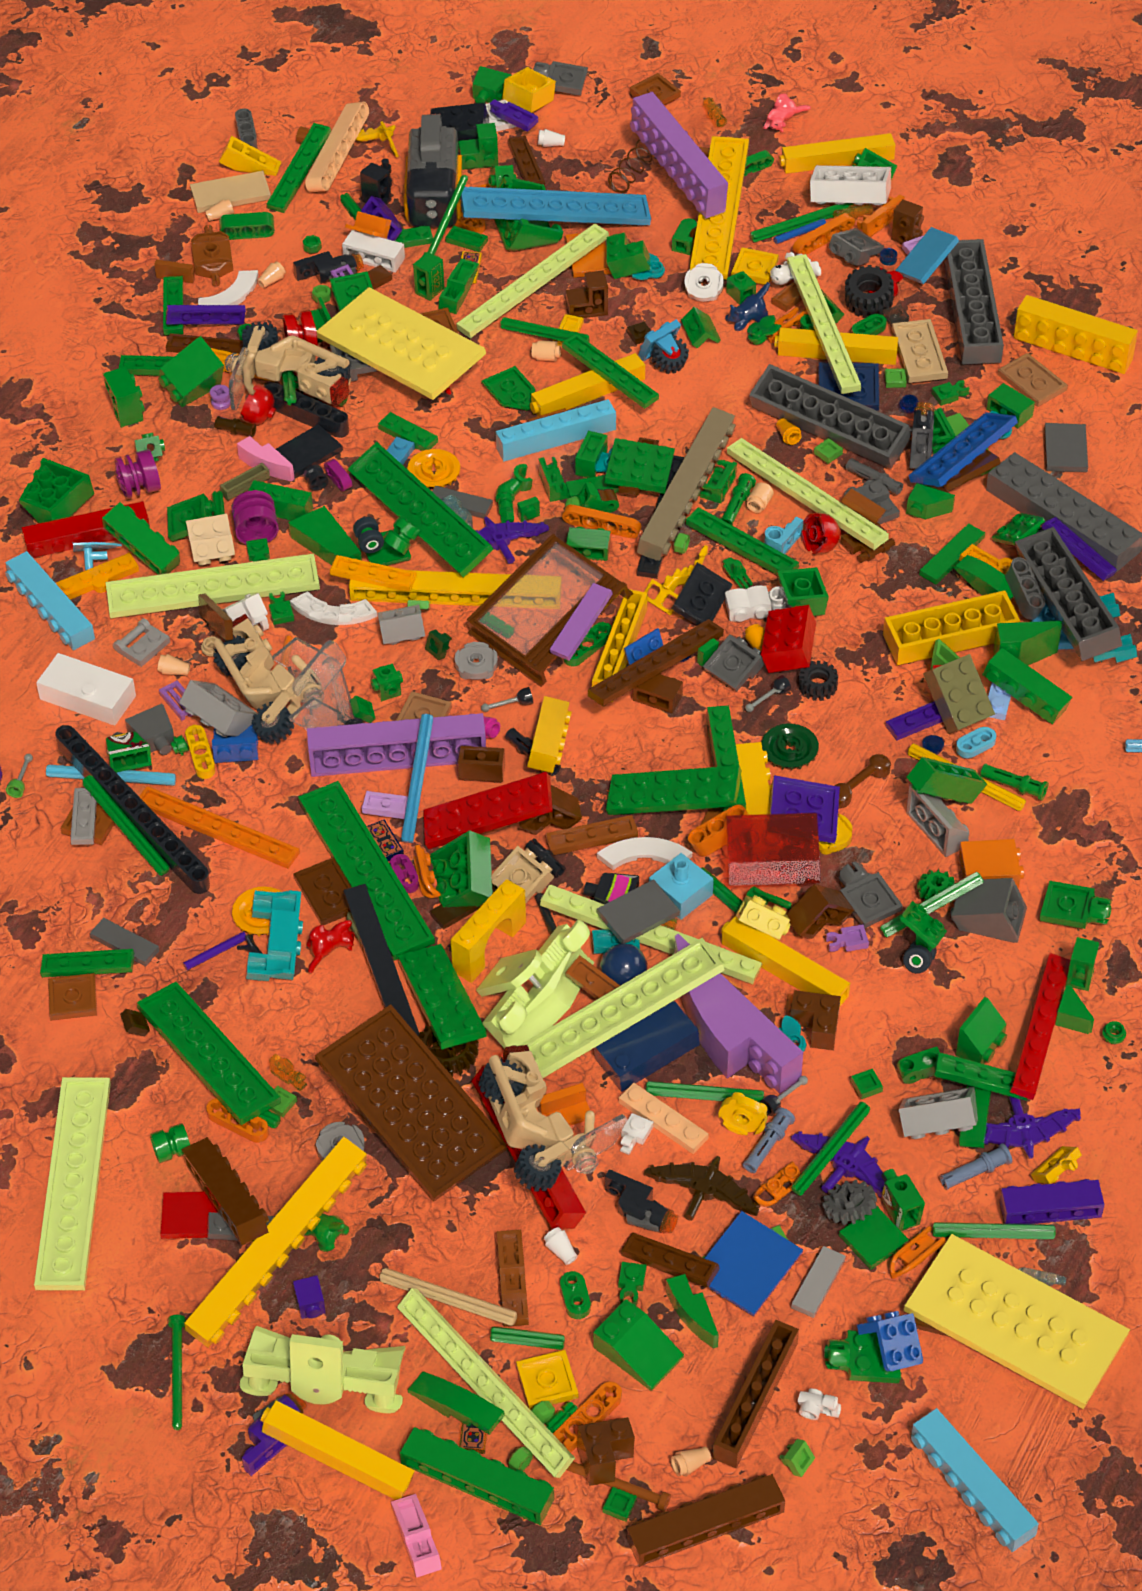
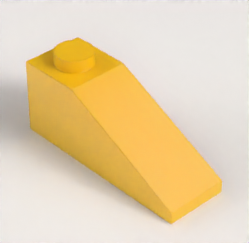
[219,136,281,176]

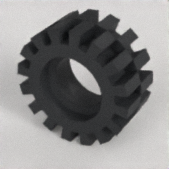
[799,661,838,701]

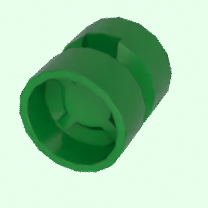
[383,515,421,555]
[150,1123,190,1164]

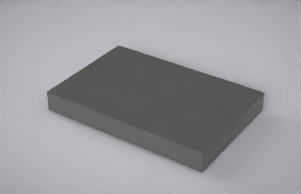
[1044,423,1088,472]
[597,879,680,944]

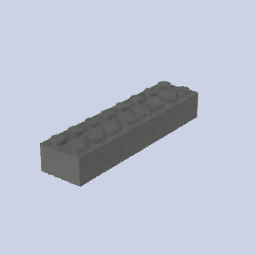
[944,239,1004,364]
[749,364,911,469]
[986,452,1142,573]
[1015,527,1122,661]

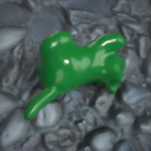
[305,1213,349,1252]

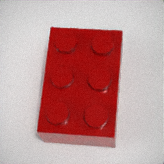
[761,605,816,673]

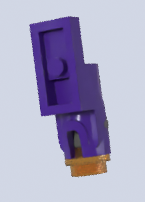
[242,1392,307,1476]

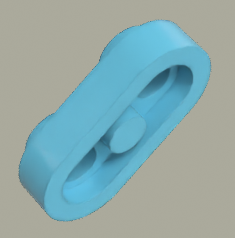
[956,727,996,758]

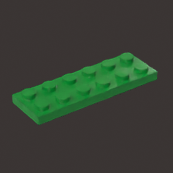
[606,765,742,815]
[398,944,486,1050]

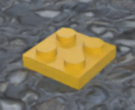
[731,247,779,285]
[516,1350,579,1410]

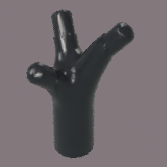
[237,934,263,954]

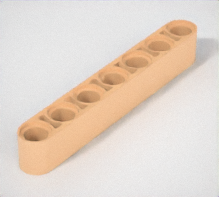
[305,102,369,192]

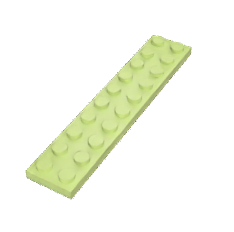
[106,553,320,618]
[500,938,725,1090]
[34,1077,111,1290]

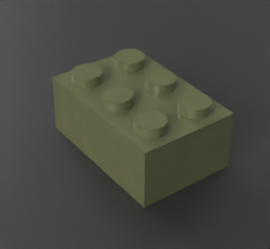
[923,654,995,734]

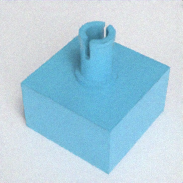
[649,853,713,920]

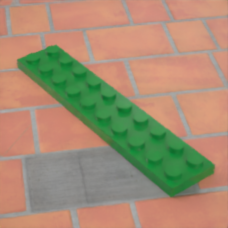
[347,442,494,578]
[298,781,435,961]

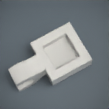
[620,1113,654,1155]

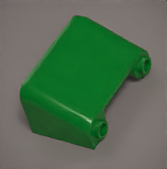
[494,176,563,251]

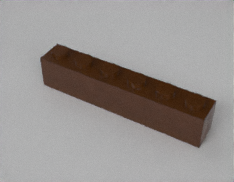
[181,1137,269,1245]
[713,1320,799,1469]
[627,1474,785,1567]

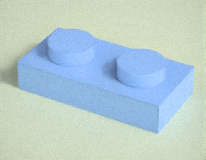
[988,682,1011,720]

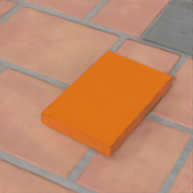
[565,233,611,278]

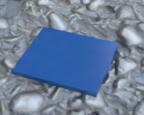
[704,1211,803,1316]

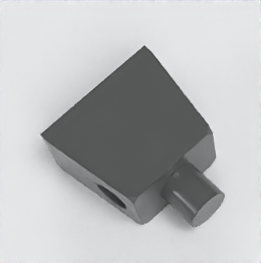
[125,704,174,755]

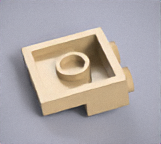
[186,514,235,565]
[492,846,554,903]

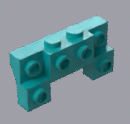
[1093,593,1138,663]
[246,890,303,981]

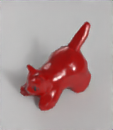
[306,920,355,974]

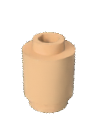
[532,341,561,361]
[747,483,774,513]

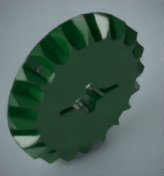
[762,723,819,771]

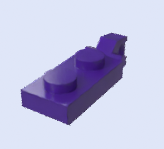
[490,99,538,132]

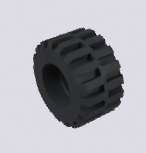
[845,265,894,318]

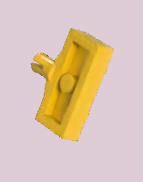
[1031,1146,1082,1184]

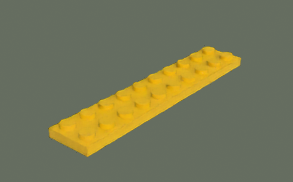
[690,136,749,280]

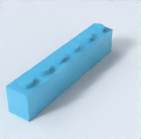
[496,399,616,462]
[5,551,95,651]
[911,1408,1039,1552]

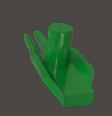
[722,557,753,589]

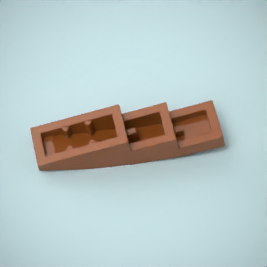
[497,1230,529,1327]

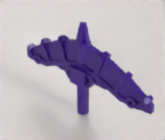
[476,517,549,564]
[985,1096,1081,1159]
[791,1131,884,1197]

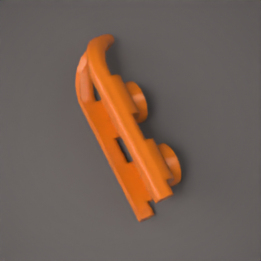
[767,306,808,344]
[413,845,441,898]
[753,1161,802,1207]
[890,1226,945,1279]

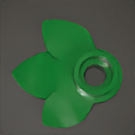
[747,315,782,345]

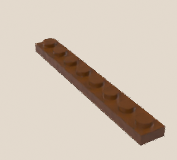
[587,619,724,706]

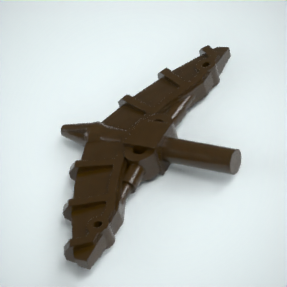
[644,1156,760,1221]

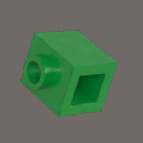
[726,271,756,305]

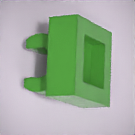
[780,1439,815,1477]

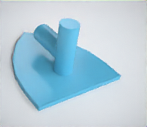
[73,542,122,571]

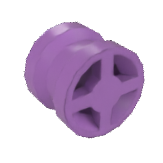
[210,385,231,410]

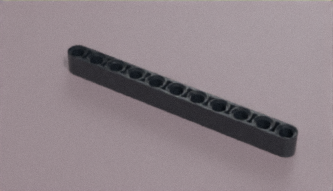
[55,725,210,894]

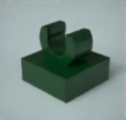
[425,629,452,660]

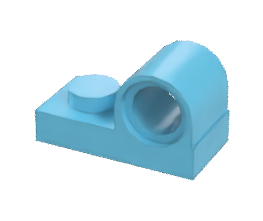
[764,517,803,554]

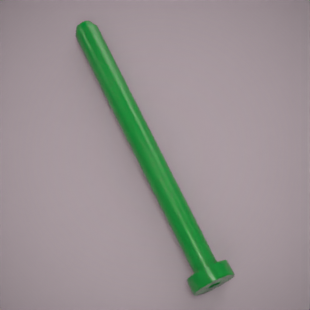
[423,175,468,255]
[168,1315,186,1430]

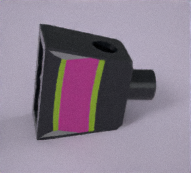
[583,873,639,904]

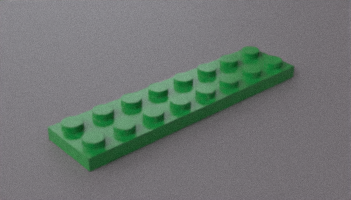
[137,981,281,1125]

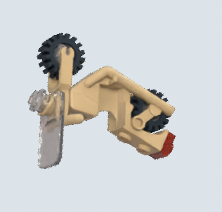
[225,321,351,410]
[213,613,346,744]
[479,1045,627,1191]

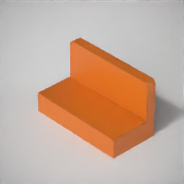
[345,211,392,239]
[538,1083,590,1126]

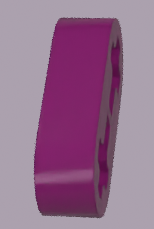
[324,459,352,492]
[390,854,419,893]

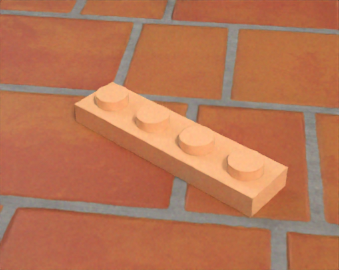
[619,1083,709,1154]

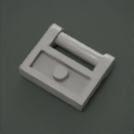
[113,618,170,667]

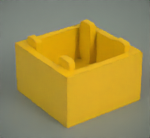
[503,67,556,113]

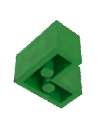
[459,123,498,170]
[607,232,651,279]
[103,366,145,428]

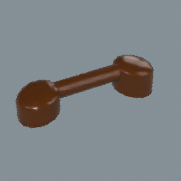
[834,754,891,809]

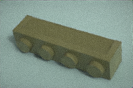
[220,463,270,501]

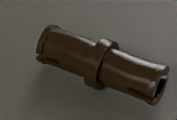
[215,416,256,437]

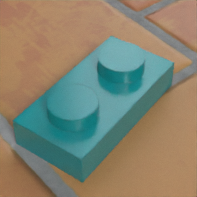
[592,929,640,954]

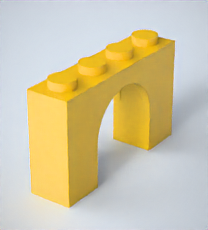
[451,879,526,983]

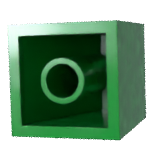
[158,336,224,407]

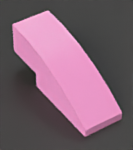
[237,436,294,481]
[391,1494,442,1577]

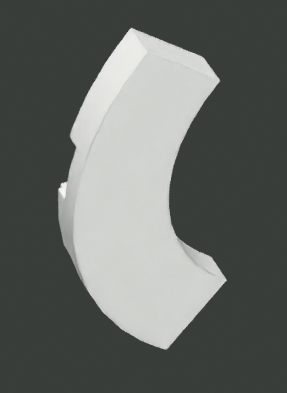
[198,270,259,305]
[290,591,378,625]
[597,837,692,870]

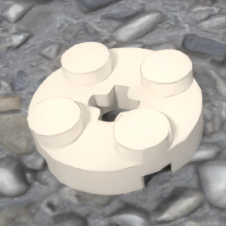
[685,263,724,302]

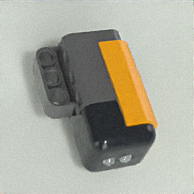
[404,114,462,228]

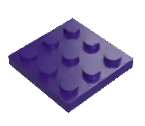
[768,775,840,843]

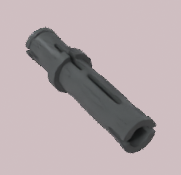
[846,458,903,495]

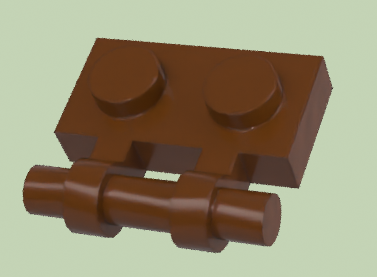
[841,521,895,563]

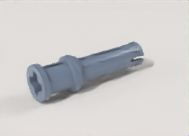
[743,1107,795,1173]
[939,1144,1012,1190]

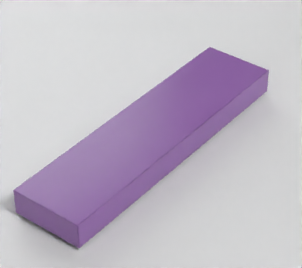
[550,583,613,661]

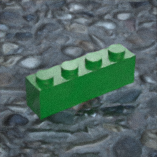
[102,502,180,575]
[982,648,1073,725]
[906,757,987,804]

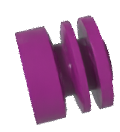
[115,449,161,499]
[231,490,279,545]

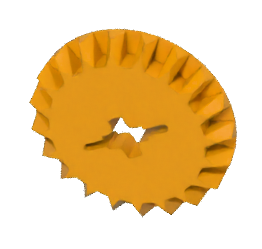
[407,449,460,488]
[232,886,282,937]

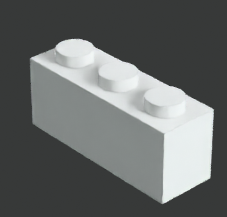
[342,230,405,273]

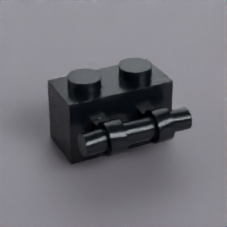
[360,159,392,205]

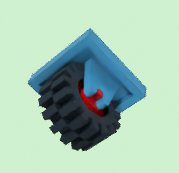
[638,319,689,374]

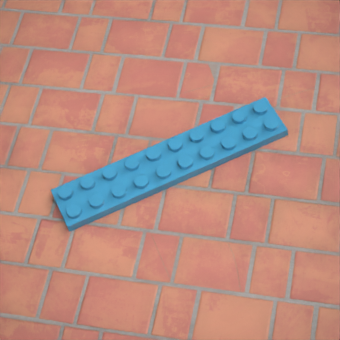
[460,187,651,225]

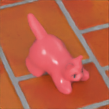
[763,93,811,132]

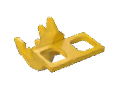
[356,121,399,158]
[644,545,708,615]

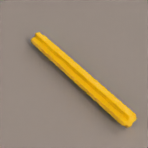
[908,743,1026,811]

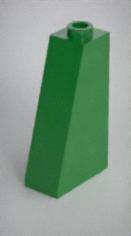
[288,506,362,565]

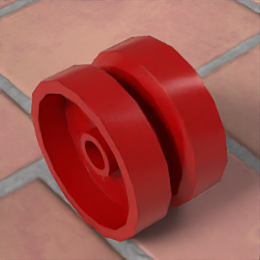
[282,310,318,346]

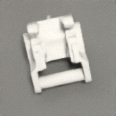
[222,593,269,631]

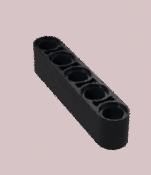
[265,383,349,438]

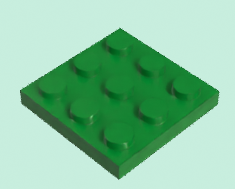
[605,438,675,494]

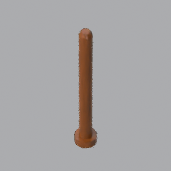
[566,1462,671,1511]

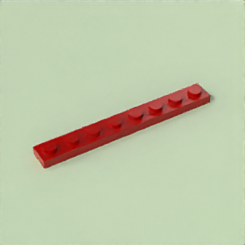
[1010,953,1071,1100]

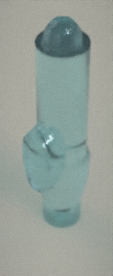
[1018,1267,1067,1286]

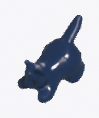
[725,282,770,331]

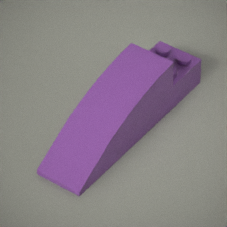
[674,934,803,1094]

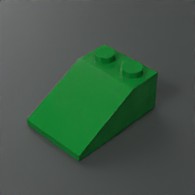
[993,621,1062,666]
[593,1299,684,1391]

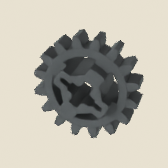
[823,1180,877,1225]

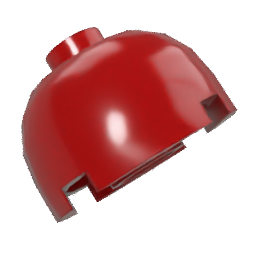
[239,384,276,425]
[802,513,841,554]

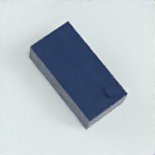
[594,1001,700,1092]

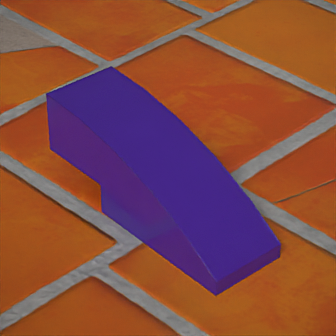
[361,196,402,241]

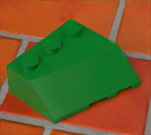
[19,458,94,523]
[430,830,493,907]

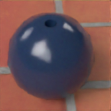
[600,943,648,986]

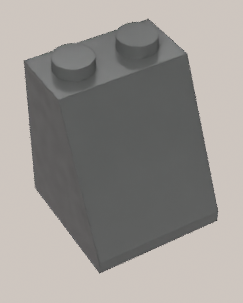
[951,878,1027,943]

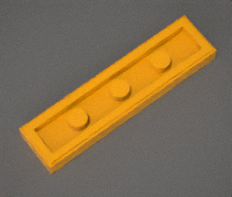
[330,555,417,592]

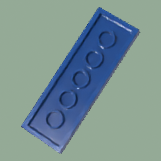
[908,412,1018,487]

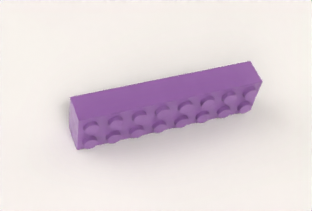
[630,92,728,218]
[307,713,486,777]

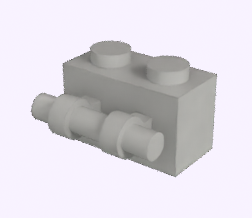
[378,605,425,645]

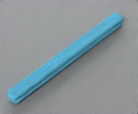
[46,765,176,786]

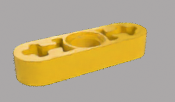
[185,725,216,779]

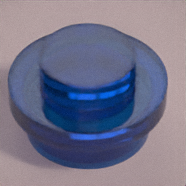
[899,394,919,413]
[922,735,944,755]

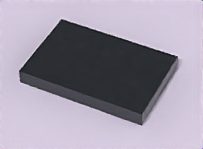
[276,424,343,479]
[671,562,733,625]

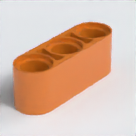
[688,805,754,856]

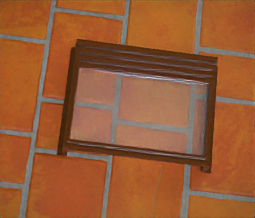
[467,533,633,687]

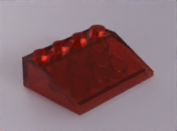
[726,813,821,886]

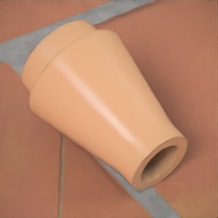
[205,199,234,221]
[257,261,286,289]
[157,654,191,676]
[671,1446,711,1477]

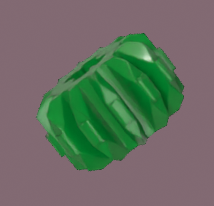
[917,868,955,907]

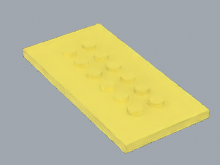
[317,287,486,400]
[903,1234,1130,1409]

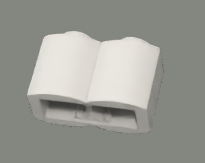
[725,586,771,622]

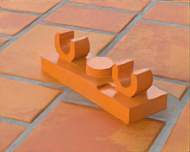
[857,194,905,237]

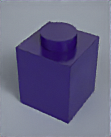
[293,1276,326,1319]

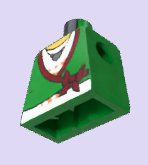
[106,732,152,773]
[881,1169,925,1232]

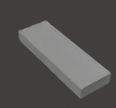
[71,788,97,845]
[791,1246,846,1318]

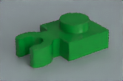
[931,380,970,406]
[246,538,270,562]
[269,591,294,625]
[618,1262,647,1306]

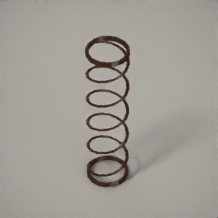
[608,139,652,193]

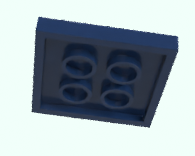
[819,362,879,411]

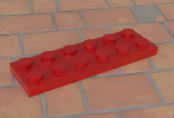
[423,771,553,849]

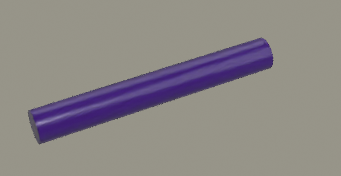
[183,931,246,970]

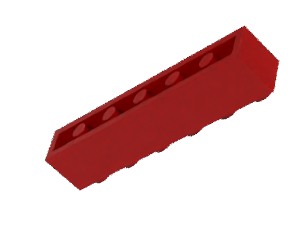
[21,501,150,558]

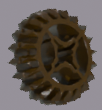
[418,1025,479,1077]

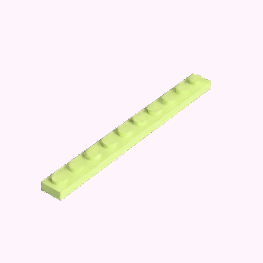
[456,224,609,338]
[787,254,861,394]
[727,438,889,550]
[540,885,762,984]
[397,1288,575,1478]

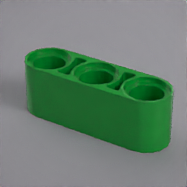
[219,212,275,240]

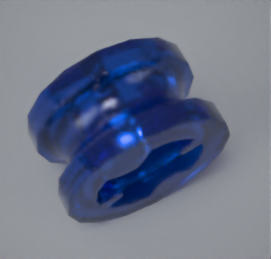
[880,248,897,266]

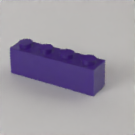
[999,1179,1105,1224]

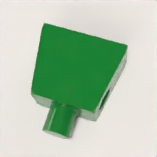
[472,66,512,103]

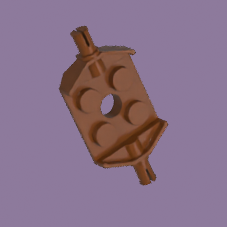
[191,225,234,286]

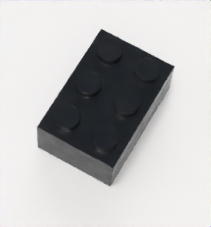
[430,103,489,147]

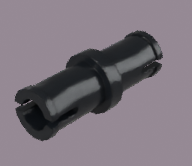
[525,838,566,878]

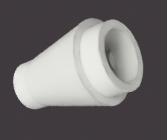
[538,129,565,147]
[544,1227,578,1265]

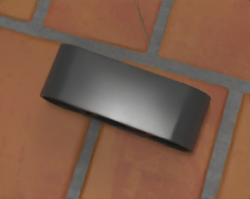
[235,109,258,149]
[1005,557,1046,620]

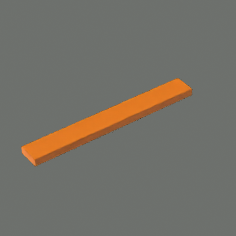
[139,786,300,869]

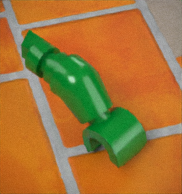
[495,464,533,523]

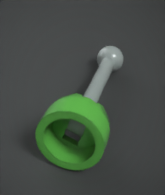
[6,754,33,798]

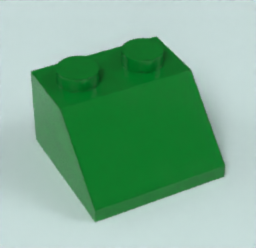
[776,567,829,616]
[956,997,1007,1064]

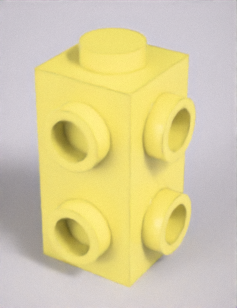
[736,895,790,940]

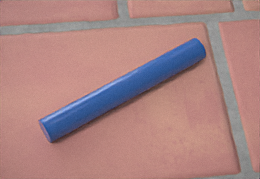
[773,218,826,244]

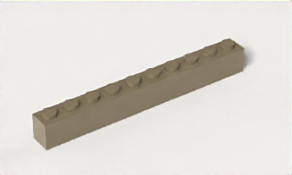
[637,407,736,561]

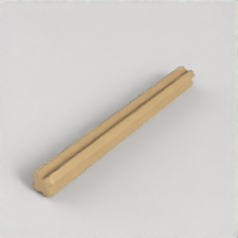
[380,1268,517,1326]

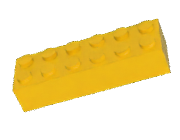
[1014,295,1138,374]
[883,591,1020,665]

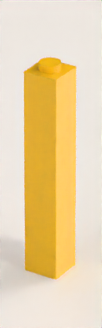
[779,133,896,174]
[774,328,898,365]
[530,353,645,416]
[721,916,850,1006]
[260,1401,415,1500]

